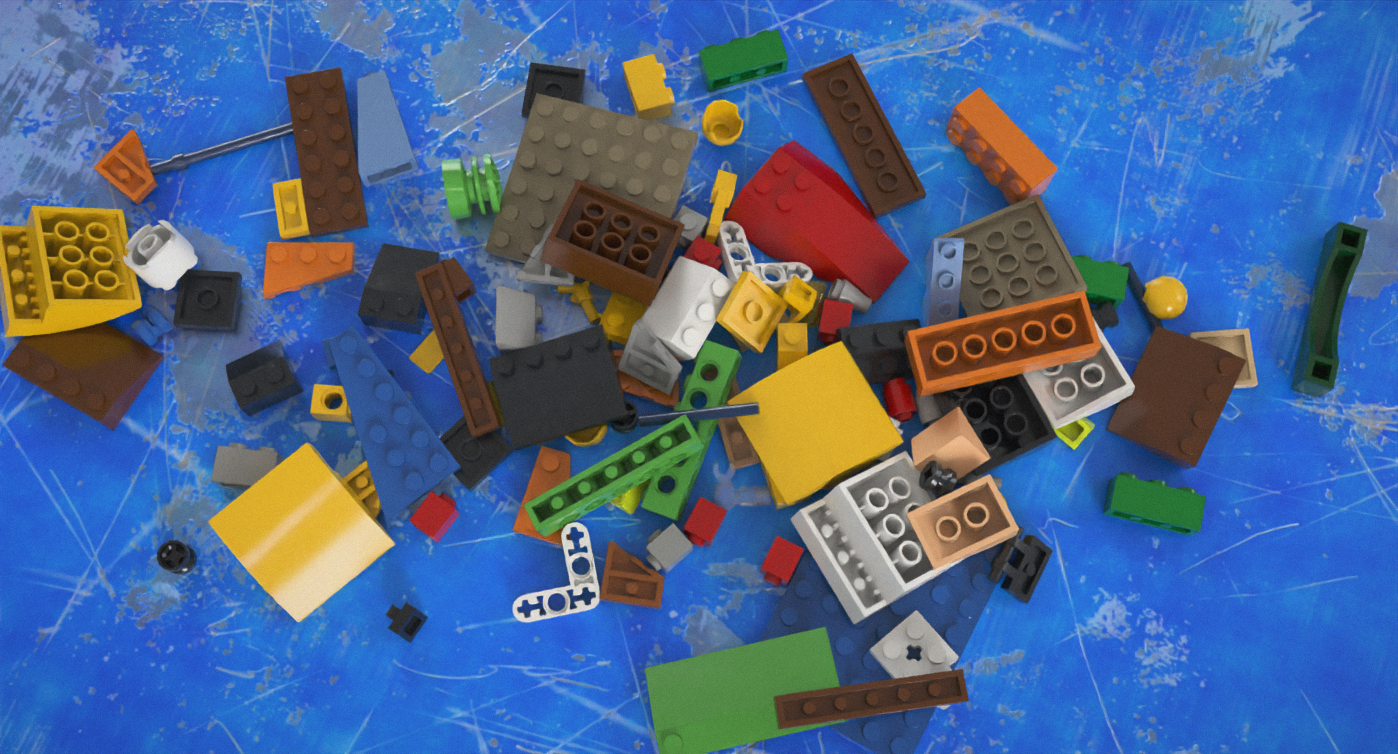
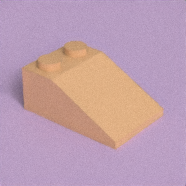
[906,474,1019,570]

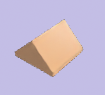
[911,407,991,481]

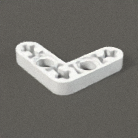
[716,221,812,292]
[513,522,600,622]

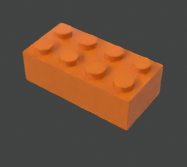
[945,87,1058,205]

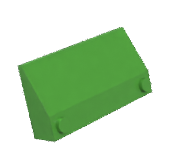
[645,627,848,754]

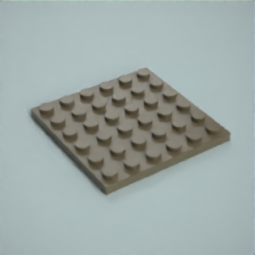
[485,93,699,278]

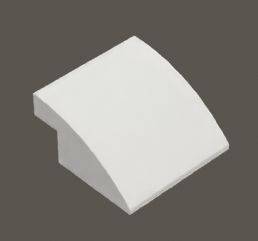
[790,451,967,624]

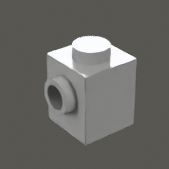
[674,205,708,250]
[646,523,693,574]

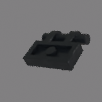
[987,525,1053,604]

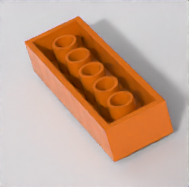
[904,291,1102,397]

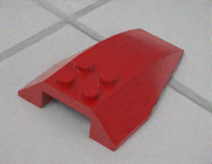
[723,140,910,304]

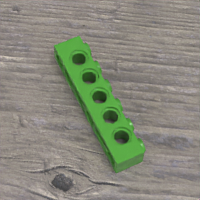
[640,340,742,523]
[524,414,705,537]

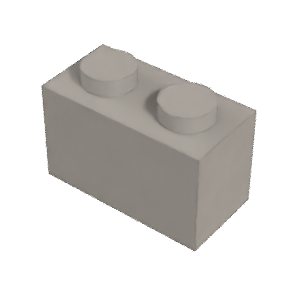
[210,443,285,490]

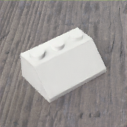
[640,256,736,361]

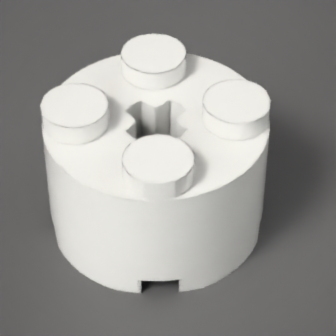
[123,220,198,291]

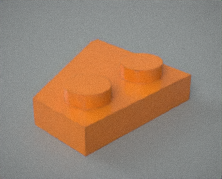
[93,129,158,205]

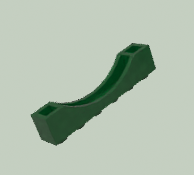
[1291,221,1368,398]

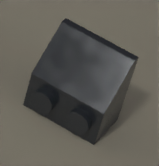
[225,340,303,417]

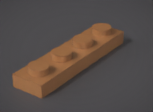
[705,369,760,471]

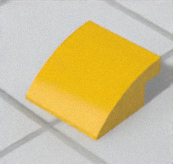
[0,206,142,337]
[727,341,904,505]
[208,442,395,622]

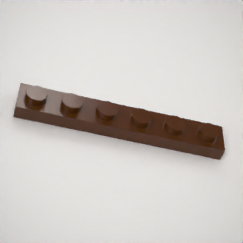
[415,262,502,438]
[773,669,969,730]

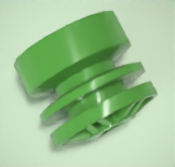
[441,153,503,220]

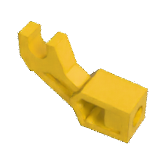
[704,169,737,245]

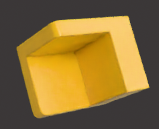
[776,275,818,323]

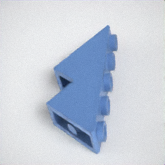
[922,238,964,327]

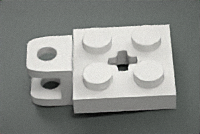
[870,610,959,710]

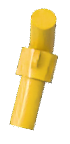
[558,281,603,324]

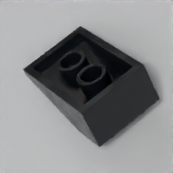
[358,243,440,335]

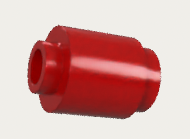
[882,378,918,424]

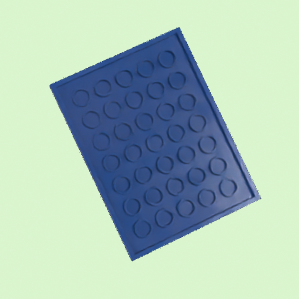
[759,470,1003,754]

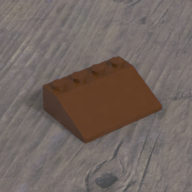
[540,179,685,307]
[3,322,164,431]
[1105,326,1246,470]

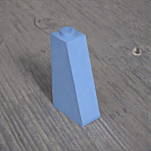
[357,71,419,187]

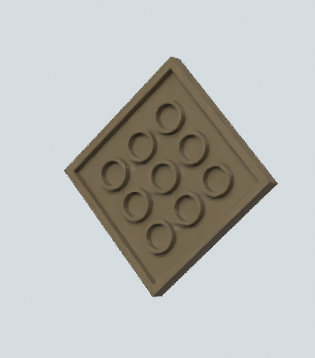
[931,194,1087,317]

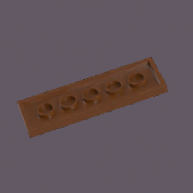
[802,53,926,219]
[285,67,369,238]

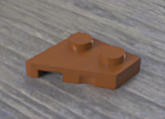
[599,541,665,609]

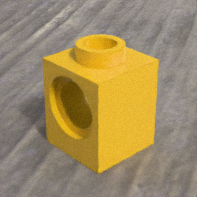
[310,384,353,423]

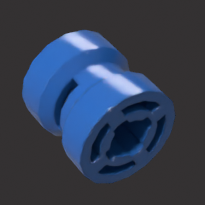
[131,306,174,347]

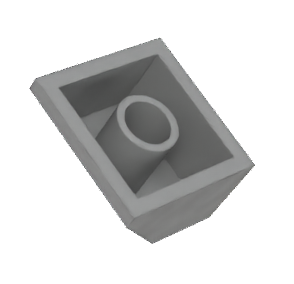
[496,286,543,355]

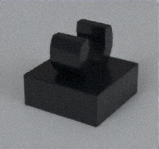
[385,602,428,643]

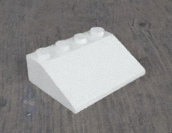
[1022,316,1135,429]

